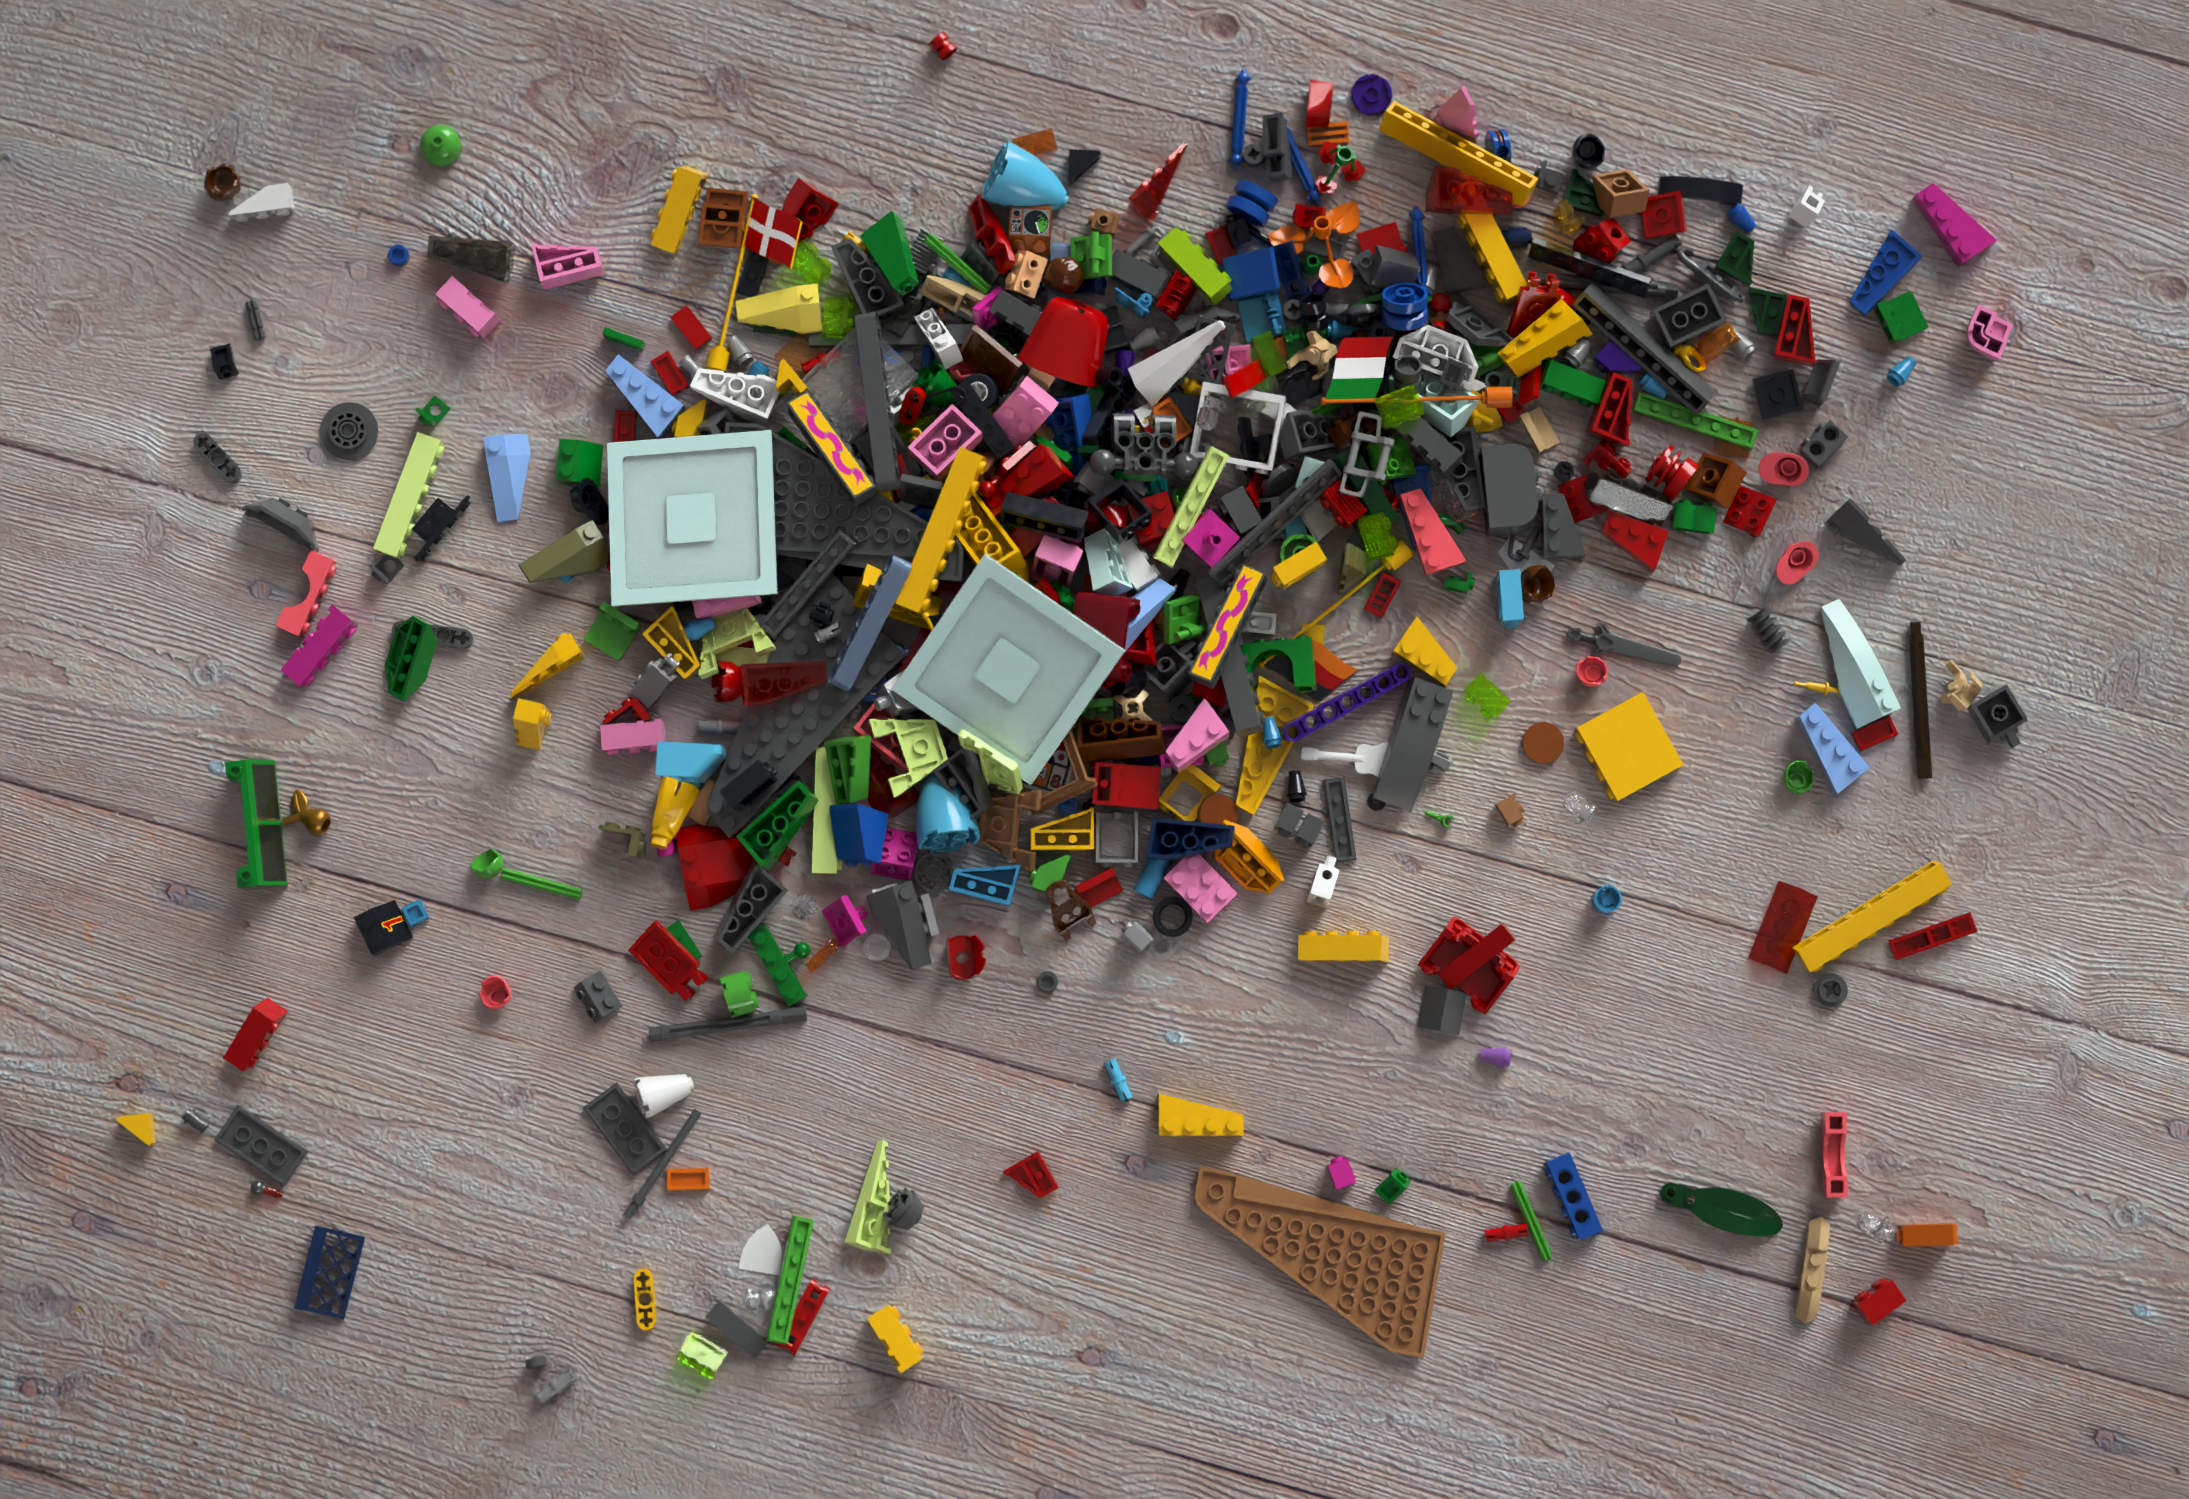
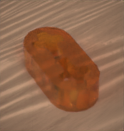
[805,938,841,973]

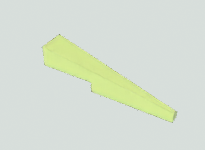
[844,1141,891,1254]

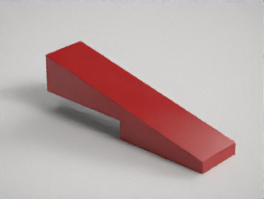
[1437,922,1516,990]

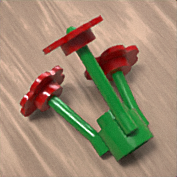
[1314,141,1366,195]

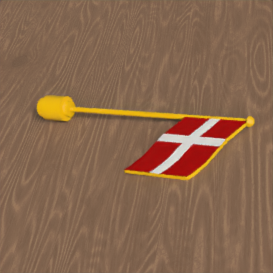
[706,194,802,373]

